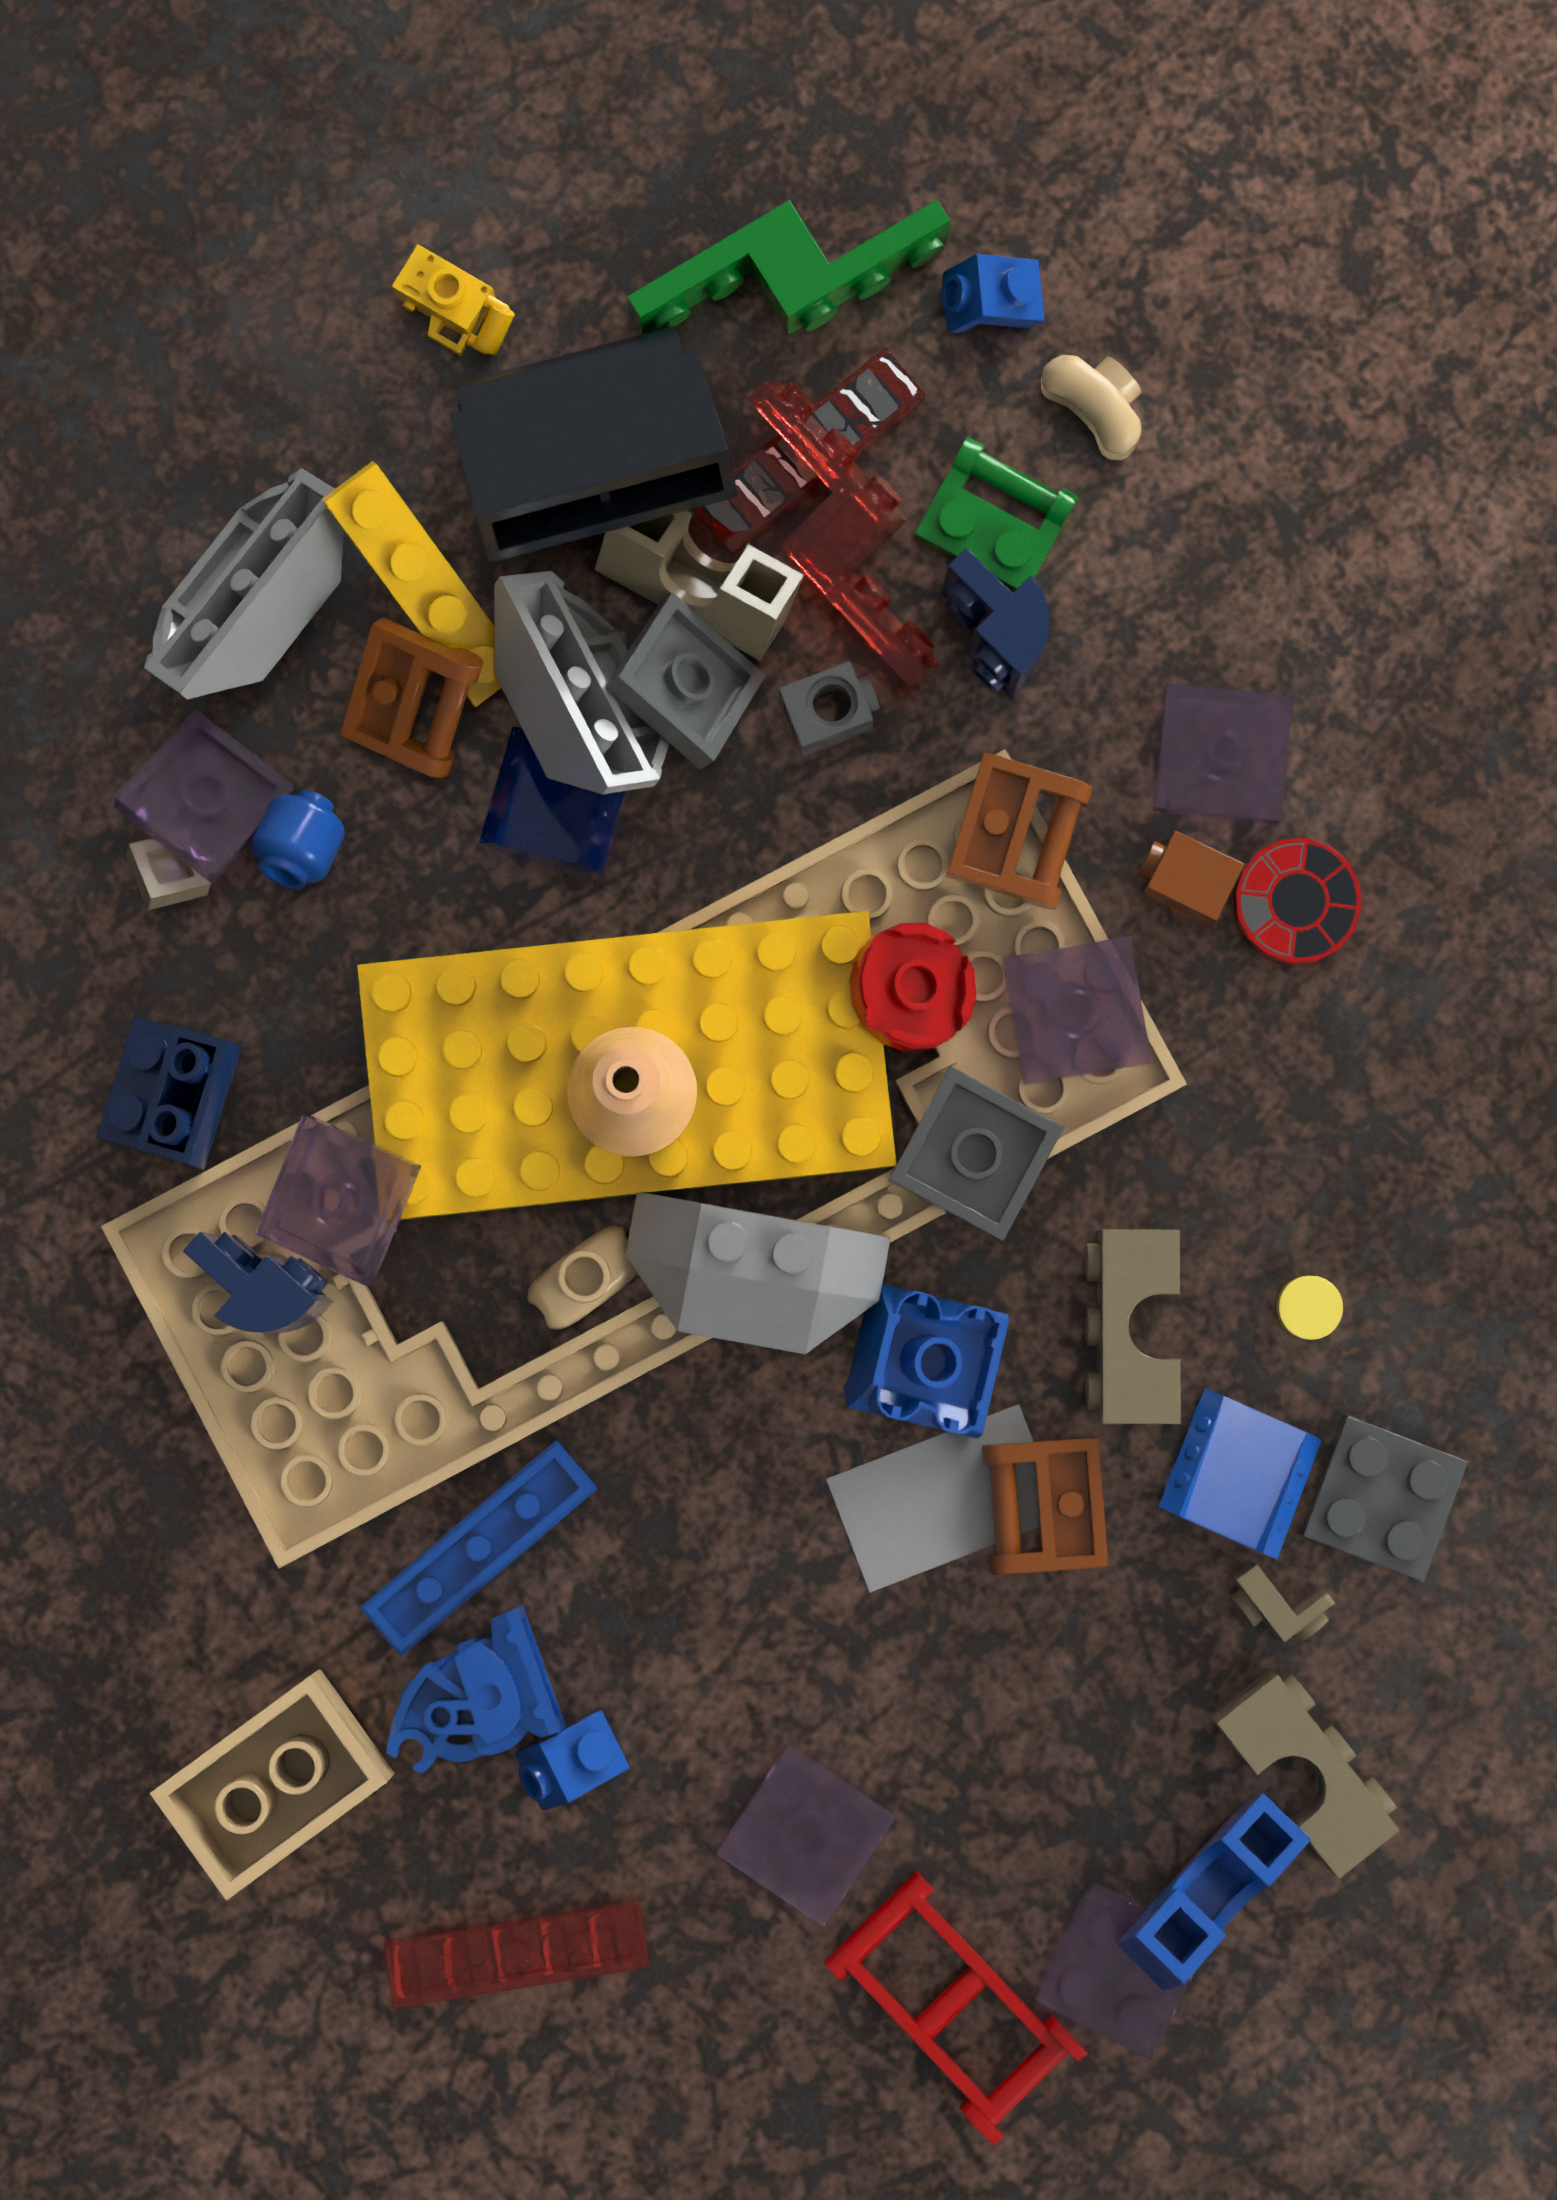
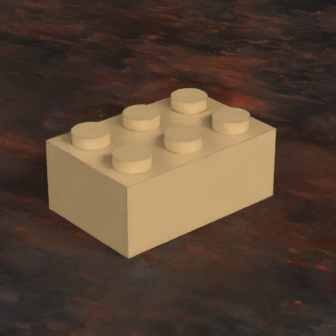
[150,1669,395,1901]

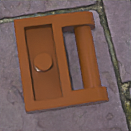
[340,617,484,778]
[946,751,1093,910]
[982,1437,1109,1575]

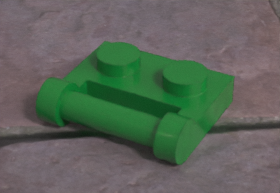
[914,437,1079,593]

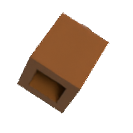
[1138,830,1244,929]

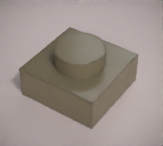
[126,830,211,911]

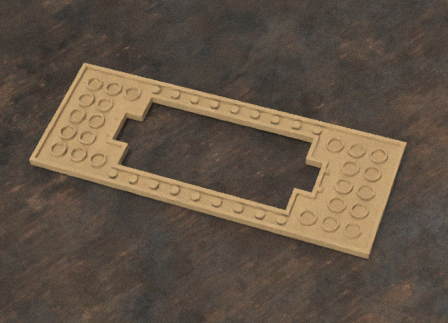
[101,749,1187,1569]

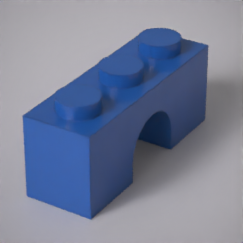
[1117,1793,1311,1991]

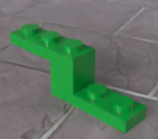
[627,200,950,335]

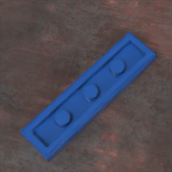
[360,1439,598,1657]

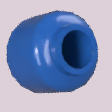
[251,790,345,889]

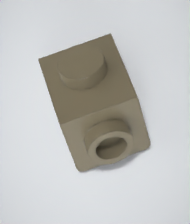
[1229,1561,1335,1643]

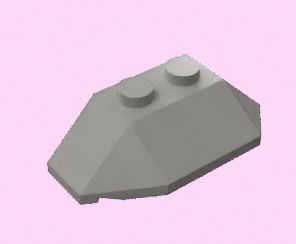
[144,468,344,699]
[494,571,669,794]
[625,1192,891,1354]

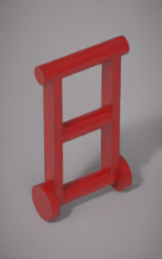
[824,1871,1088,2145]

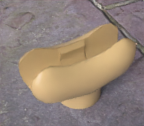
[1041,355,1142,460]
[527,1225,638,1330]

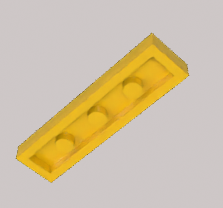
[321,461,502,707]

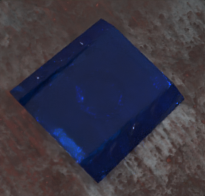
[479,727,627,873]

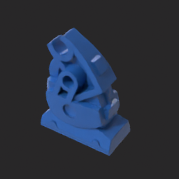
[386,1605,566,1774]

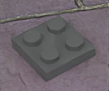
[605,592,766,770]
[888,1066,1064,1242]
[1300,1415,1468,1582]

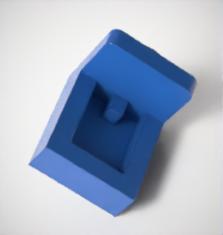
[941,254,1045,333]
[515,1710,630,1810]

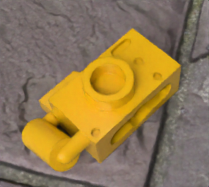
[392,244,515,357]

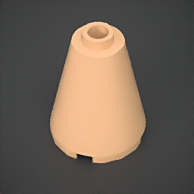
[567,1027,697,1157]

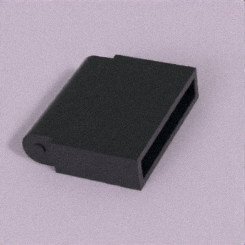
[450,325,738,563]

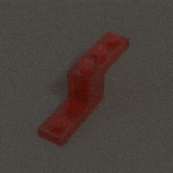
[747,381,940,686]

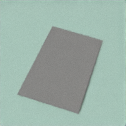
[826,1404,1039,1593]

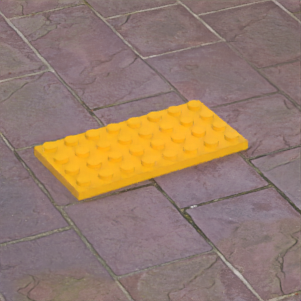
[357,911,896,1222]

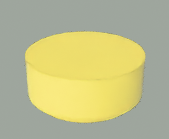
[1276,1276,1343,1340]

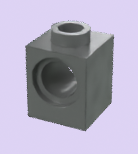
[779,661,880,758]

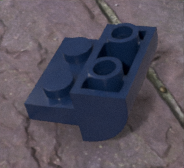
[942,548,1049,699]
[96,1016,242,1170]
[183,1231,333,1333]

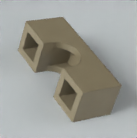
[595,511,804,661]
[1085,1229,1181,1424]
[1209,1669,1400,1879]

